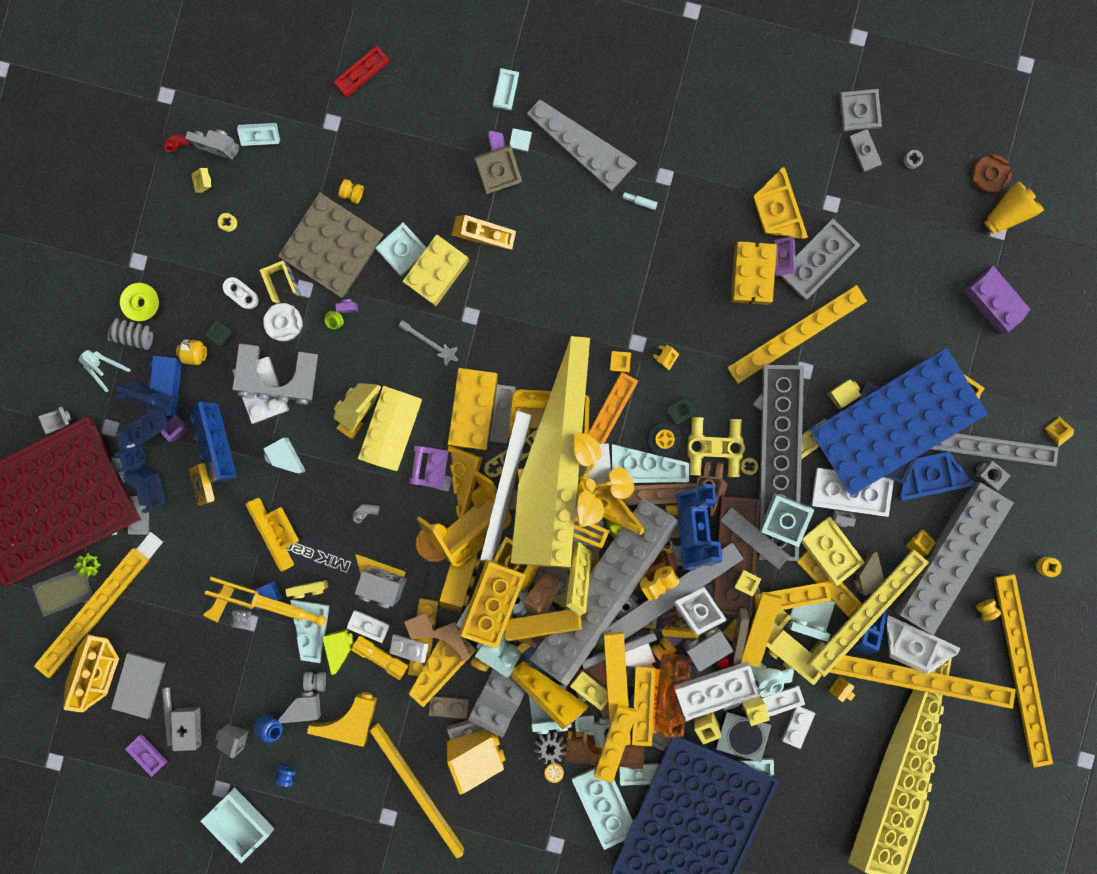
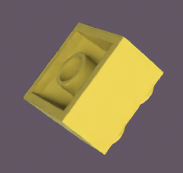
[333,383,381,431]

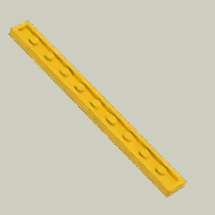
[994,574,1053,767]
[818,650,1016,709]

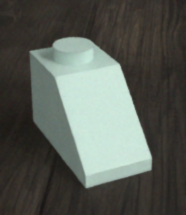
[264,438,305,473]

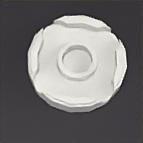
[263,303,302,341]

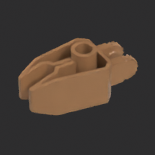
[697,462,728,517]

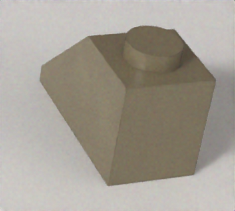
[854,551,884,595]

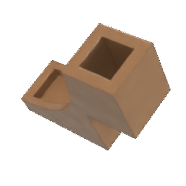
[520,572,563,648]
[404,613,472,661]

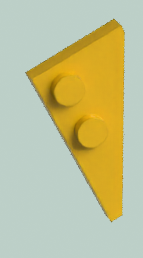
[448,445,483,519]
[577,485,644,535]

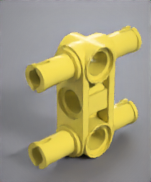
[687,417,745,477]

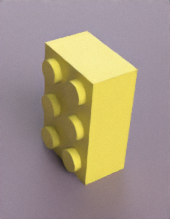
[403,235,469,306]

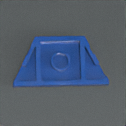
[899,452,974,501]

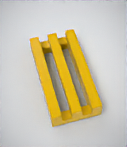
[573,517,609,549]

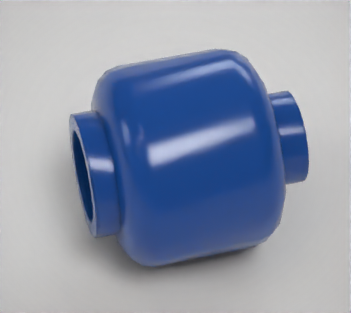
[253,715,283,743]

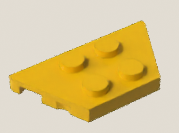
[753,167,808,239]

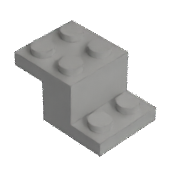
[468,669,525,738]

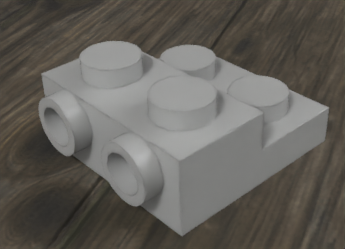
[185,129,239,160]

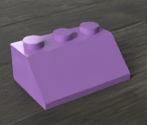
[963,266,1030,334]

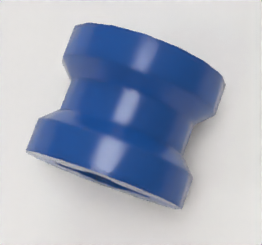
[274,765,297,787]

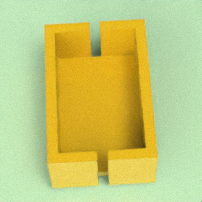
[731,242,777,305]

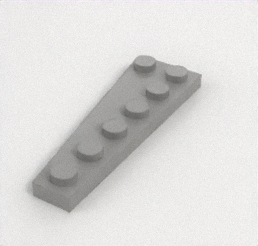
[527,100,637,192]

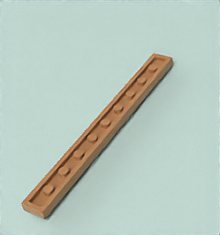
[508,483,697,510]

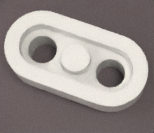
[223,277,259,309]

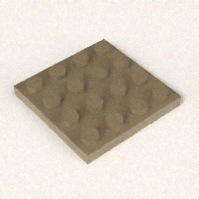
[278,193,385,298]

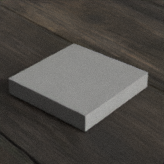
[839,89,882,132]

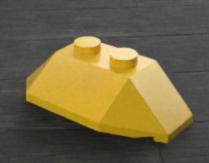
[63,635,119,713]

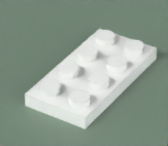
[811,468,894,517]
[674,661,760,721]

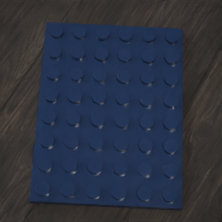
[610,733,780,874]

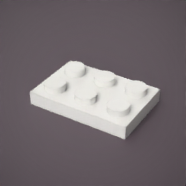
[232,357,289,424]

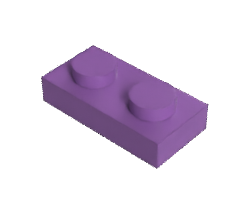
[774,236,796,276]
[125,734,168,777]

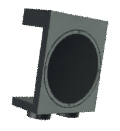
[714,710,773,762]

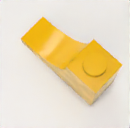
[307,692,377,747]

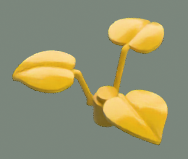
[572,433,634,527]

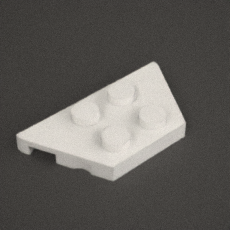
[886,615,960,675]

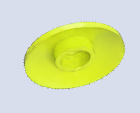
[120,283,159,321]

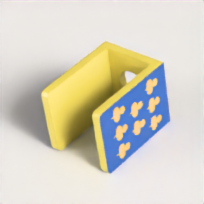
[260,260,301,304]

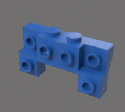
[676,484,722,570]

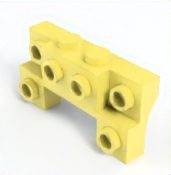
[767,610,825,685]

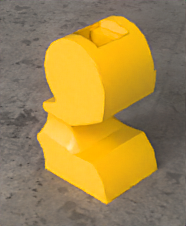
[640,566,679,601]

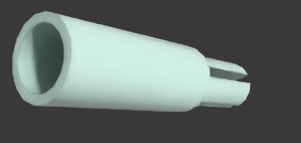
[623,192,658,210]

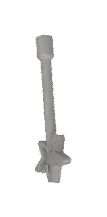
[398,320,458,366]

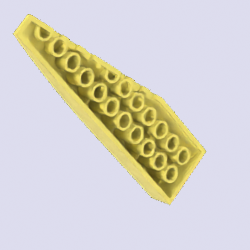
[511,336,590,569]
[848,658,952,874]

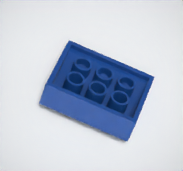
[190,402,237,483]

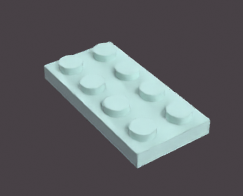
[572,767,633,850]

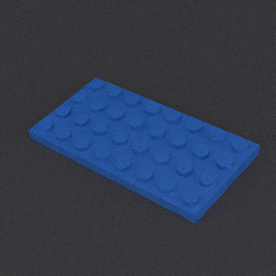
[810,348,988,496]

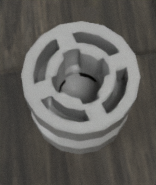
[303,672,326,691]

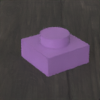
[336,299,358,314]

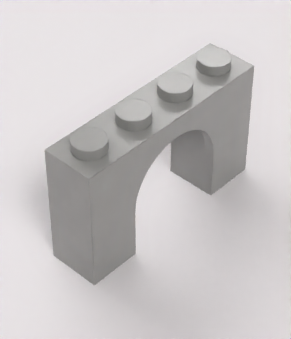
[233,344,318,405]

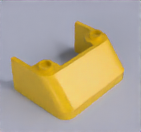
[509,389,590,442]
[416,470,511,567]

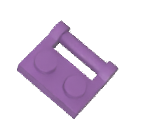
[409,446,449,489]

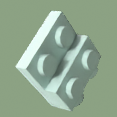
[475,635,521,678]

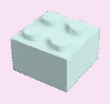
[760,493,814,547]

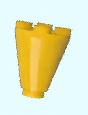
[984,181,1044,234]

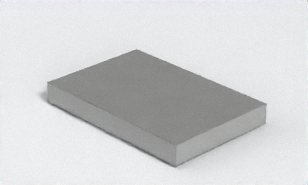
[111,652,166,719]

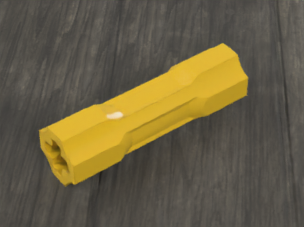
[351,635,409,680]

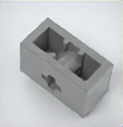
[169,707,201,751]

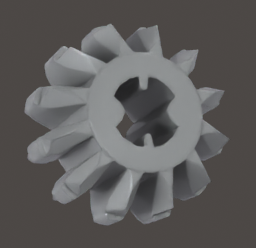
[534,731,567,765]

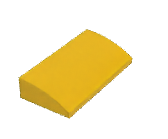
[458,559,526,649]

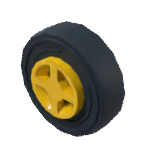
[647,422,682,456]

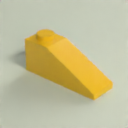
[452,215,516,250]

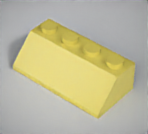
[358,386,422,471]

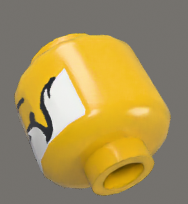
[176,339,207,365]

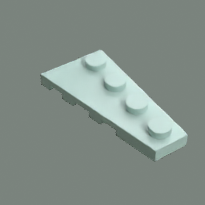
[612,445,689,483]

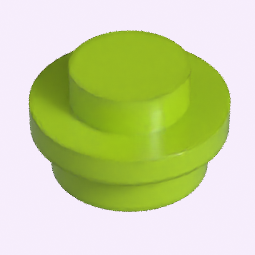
[324,311,344,329]

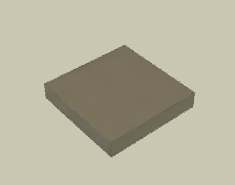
[474,145,522,194]

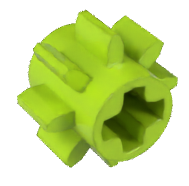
[73,553,101,579]

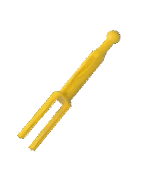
[205,577,326,626]

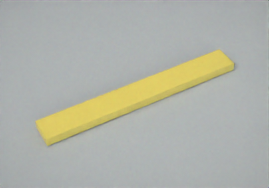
[809,549,929,677]

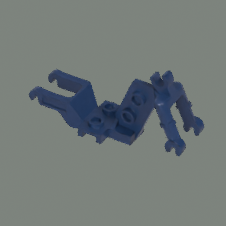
[114,381,178,513]

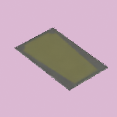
[32,569,93,617]

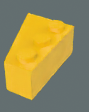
[439,552,481,614]

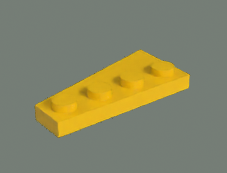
[510,661,589,730]

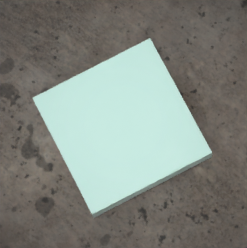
[375,222,426,277]

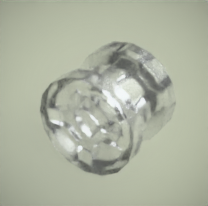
[231,610,252,628]

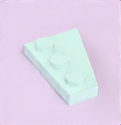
[290,599,330,663]

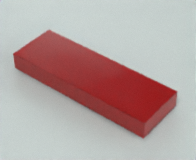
[333,45,390,98]

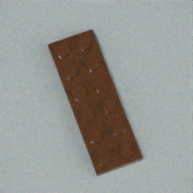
[713,496,761,616]

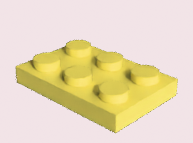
[801,516,865,586]

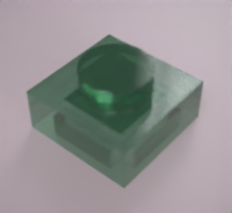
[205,320,234,347]

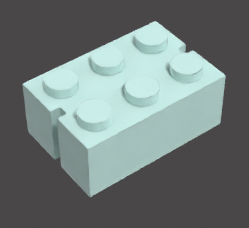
[201,788,274,863]

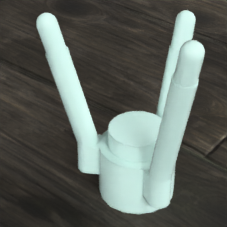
[79,350,131,392]

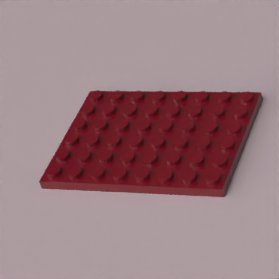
[0,416,141,588]

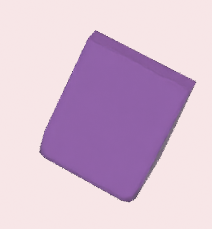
[488,131,505,151]

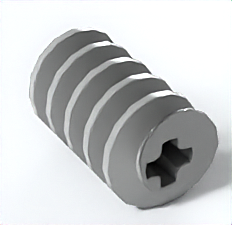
[108,318,153,350]

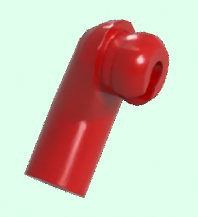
[164,134,192,152]

